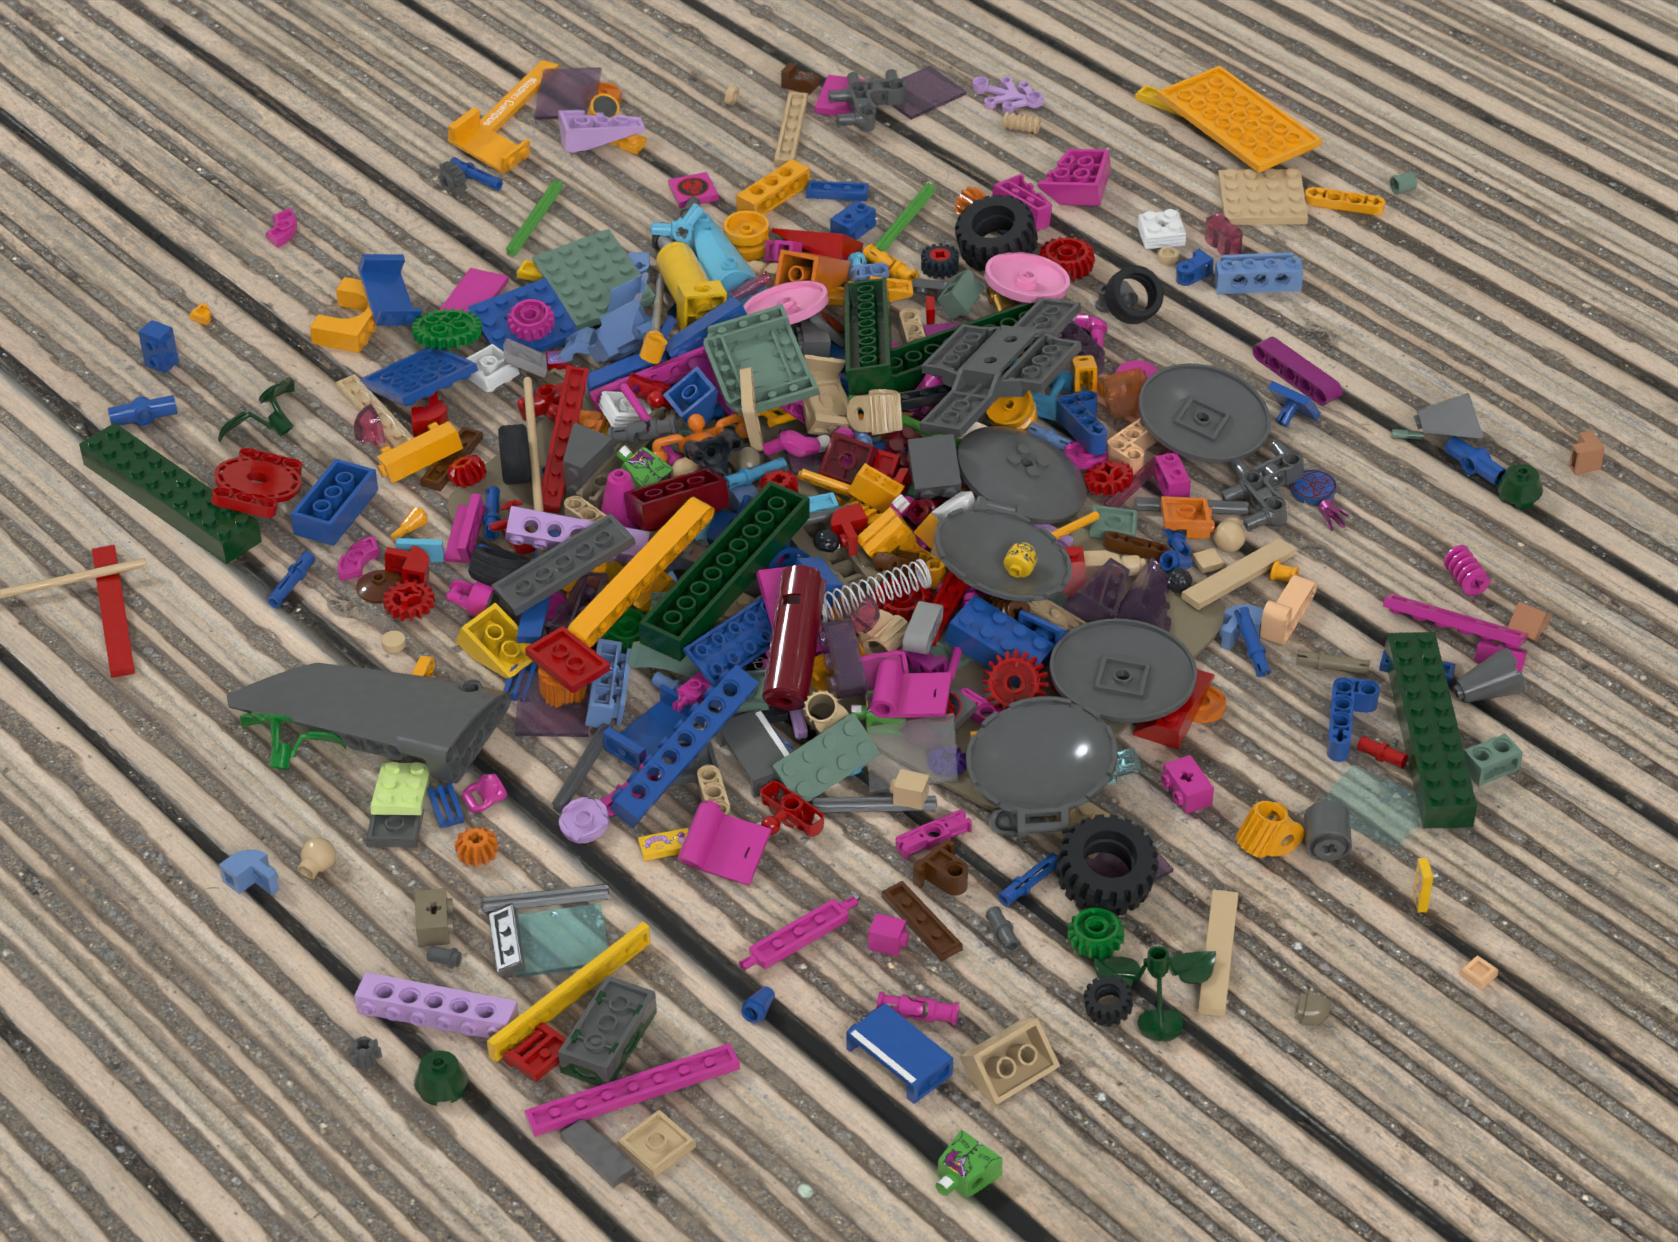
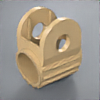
[847,389,903,435]
[851,608,909,655]
[803,690,850,736]

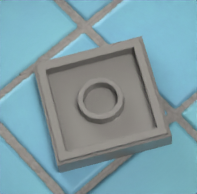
[503,339,548,378]

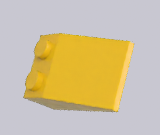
[456,602,533,679]

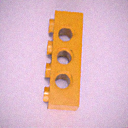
[736,159,810,215]

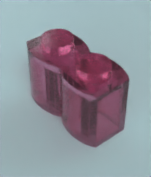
[1205,213,1243,255]

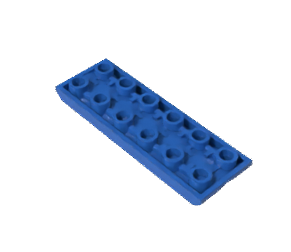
[683,596,772,687]

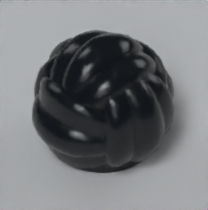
[813,529,840,553]
[1166,568,1193,593]

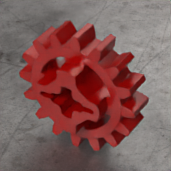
[1084,460,1134,496]
[383,579,435,621]

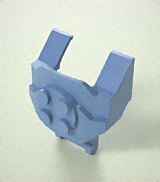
[560,272,652,363]

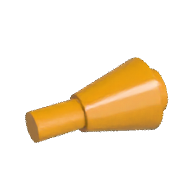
[390,507,428,542]

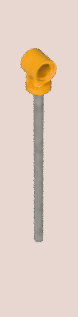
[639,273,668,364]

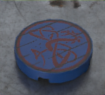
[1290,470,1337,505]

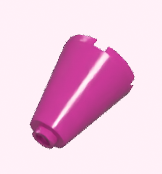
[600,469,640,530]

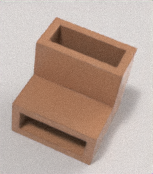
[1569,430,1605,475]
[1508,602,1552,642]

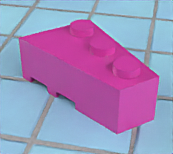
[992,173,1052,232]

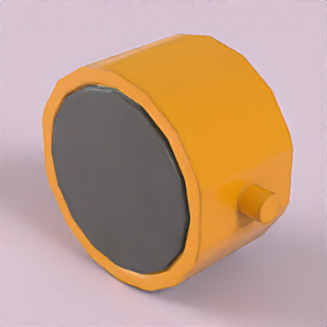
[587,94,620,118]

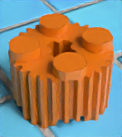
[538,666,587,708]

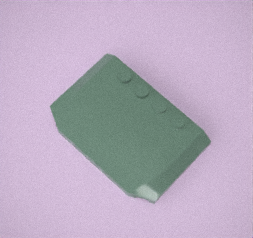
[703,304,820,417]

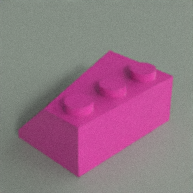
[1037,149,1111,206]

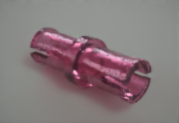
[729,271,773,301]

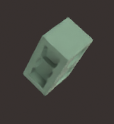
[1464,733,1523,786]

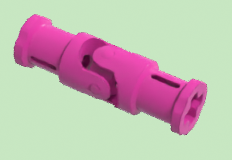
[876,991,960,1026]

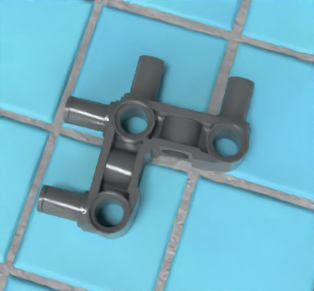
[828,69,907,132]
[1220,440,1304,532]

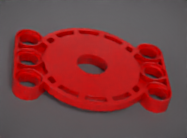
[211,448,303,518]

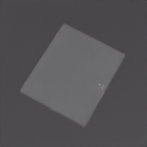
[867,713,958,794]

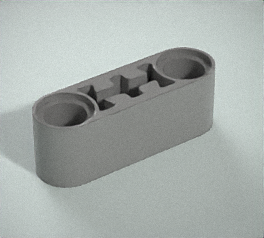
[902,601,944,655]

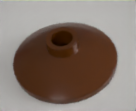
[356,570,402,603]

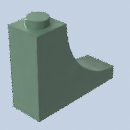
[627,641,700,678]

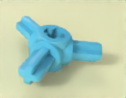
[650,203,703,257]

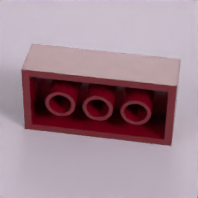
[624,467,730,532]

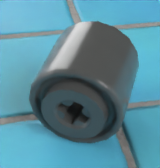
[1304,801,1352,861]

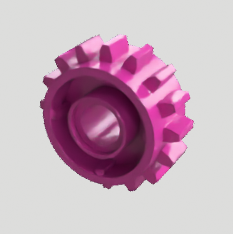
[507,299,555,341]

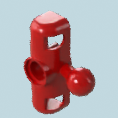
[627,373,676,411]
[517,382,563,422]
[760,781,824,837]

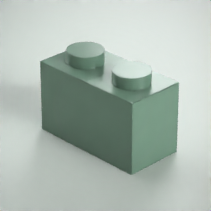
[937,269,984,319]

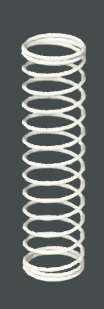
[820,559,932,625]

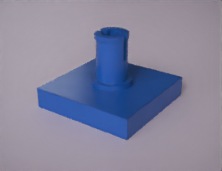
[1268,381,1321,427]

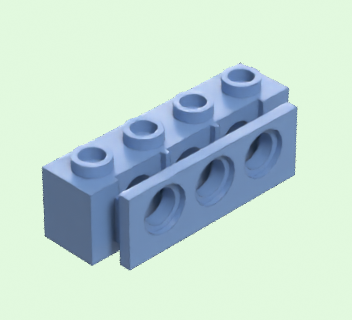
[1214,252,1303,294]
[585,638,631,728]

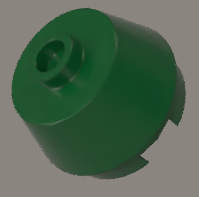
[1497,464,1543,509]
[414,1050,468,1106]

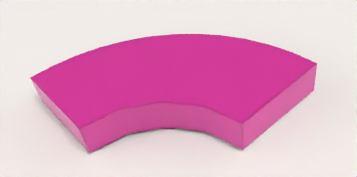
[266,208,297,248]
[338,536,380,581]

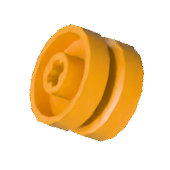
[723,211,769,261]
[986,390,1038,432]

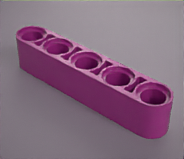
[1252,336,1343,406]

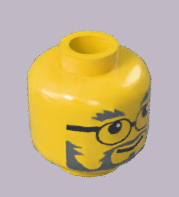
[1003,542,1038,578]

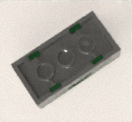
[558,976,657,1086]

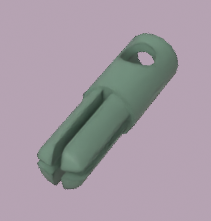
[1391,429,1424,439]

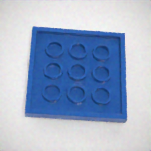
[468,278,579,352]
[360,346,478,406]

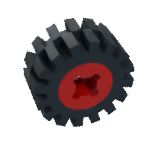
[921,243,959,279]

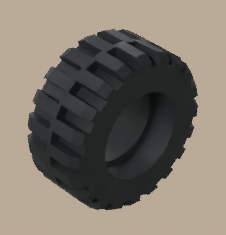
[955,194,1038,272]
[1056,814,1159,916]

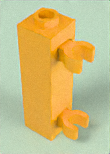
[377,421,463,484]

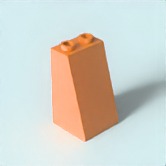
[774,249,850,292]

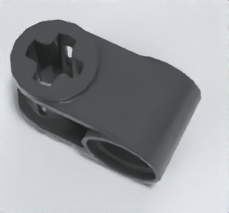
[1095,281,1138,312]

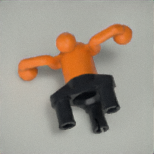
[652,413,748,481]

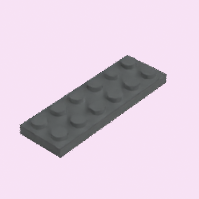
[491,513,636,616]

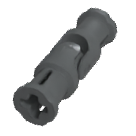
[608,415,679,447]

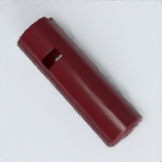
[762,565,827,711]

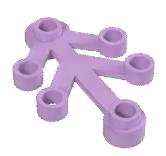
[973,77,1044,114]

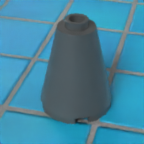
[1453,648,1525,703]

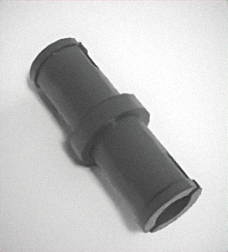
[985,906,1021,953]

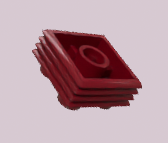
[818,432,877,485]

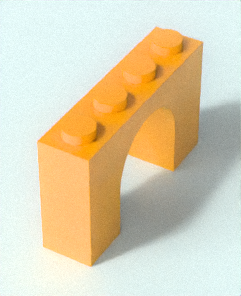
[310,277,378,353]

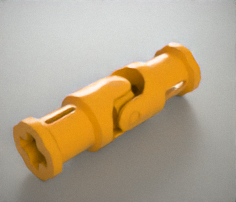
[862,244,919,280]

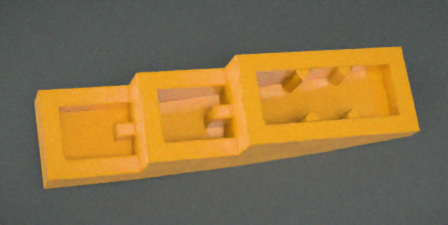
[827,276,913,306]

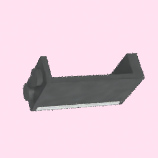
[716,708,790,798]

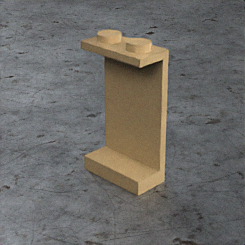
[802,355,853,436]

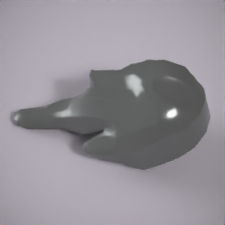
[988,808,1044,837]

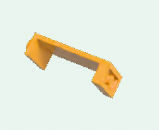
[448,107,530,175]

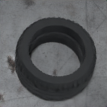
[1105,265,1164,324]
[498,424,531,485]
[468,546,531,586]

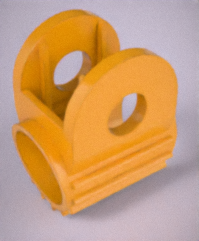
[1235,801,1305,858]

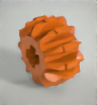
[953,186,986,216]
[455,825,499,868]

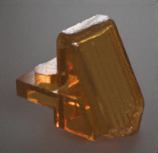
[1097,367,1147,419]

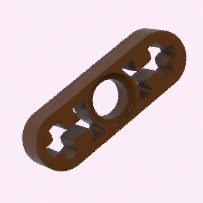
[1103,531,1171,563]

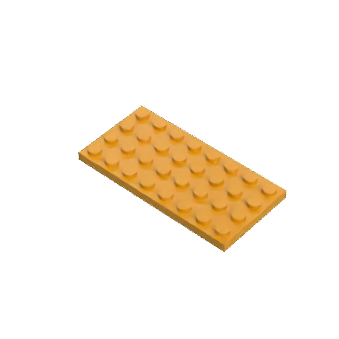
[1157,65,1322,173]

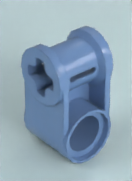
[628,252,650,285]
[849,263,889,281]

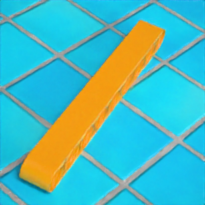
[567,497,715,648]

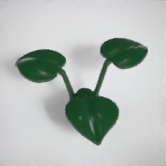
[218,377,295,442]
[1094,946,1216,1042]

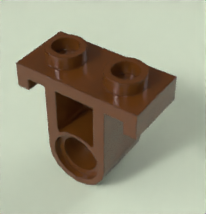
[913,839,968,896]

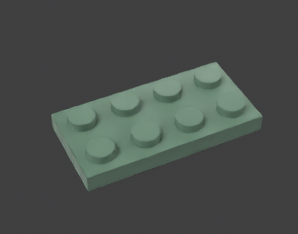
[771,712,881,802]

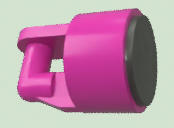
[446,579,500,617]

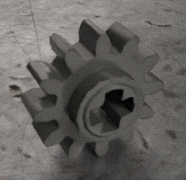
[437,161,468,197]

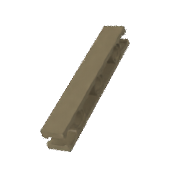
[576,406,679,510]

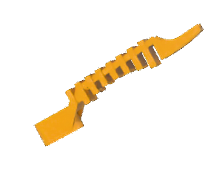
[828,492,947,590]

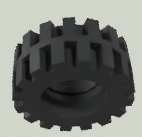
[1084,975,1133,1027]

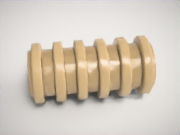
[1002,112,1041,135]

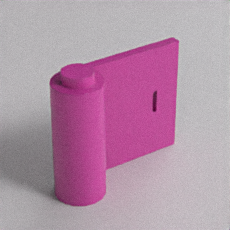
[871,660,952,718]
[677,800,772,886]

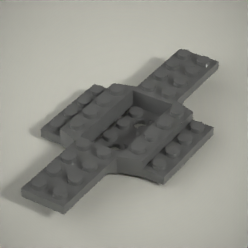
[920,297,1082,438]

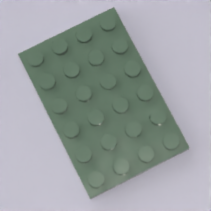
[532,229,656,330]

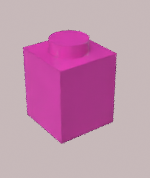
[868,913,910,956]

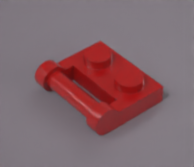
[502,1022,567,1082]

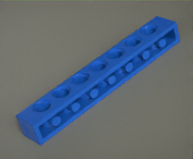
[610,664,759,828]

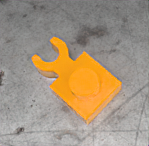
[609,134,647,154]

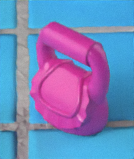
[461,774,507,813]

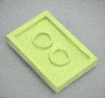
[370,762,431,815]

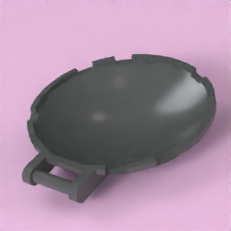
[934,496,1072,602]
[966,696,1118,837]

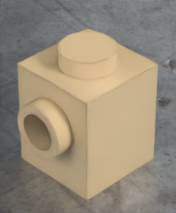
[890,769,929,810]

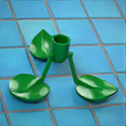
[240,712,347,770]

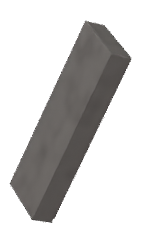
[489,905,525,977]
[560,1118,635,1188]

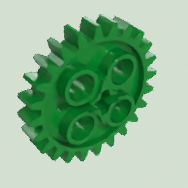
[411,308,482,350]

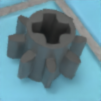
[347,1036,382,1070]

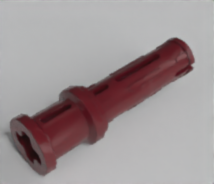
[908,497,950,521]

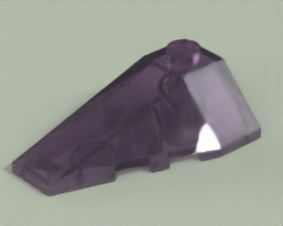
[1115,557,1171,632]

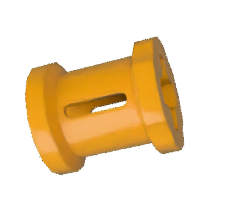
[1270,560,1300,583]

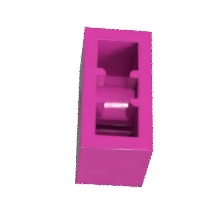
[1161,755,1214,814]

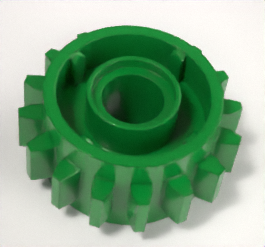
[603,609,646,654]
[1067,908,1124,959]

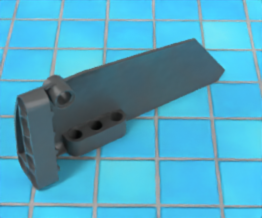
[227,663,511,784]

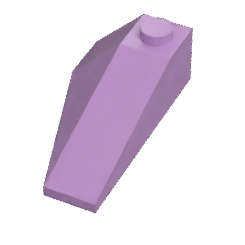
[558,110,645,153]

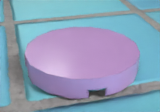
[559,797,610,843]

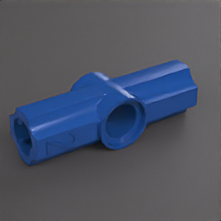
[108,395,178,426]
[1444,436,1507,486]

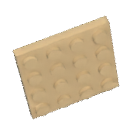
[1218,168,1308,225]

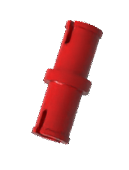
[1357,736,1409,769]

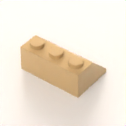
[959,1018,1061,1105]

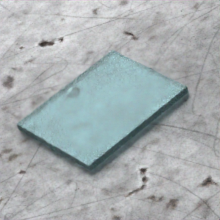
[1323,764,1421,850]
[515,903,608,978]

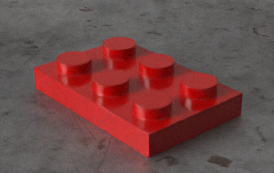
[525,626,610,693]

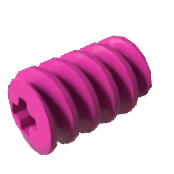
[1444,545,1491,596]

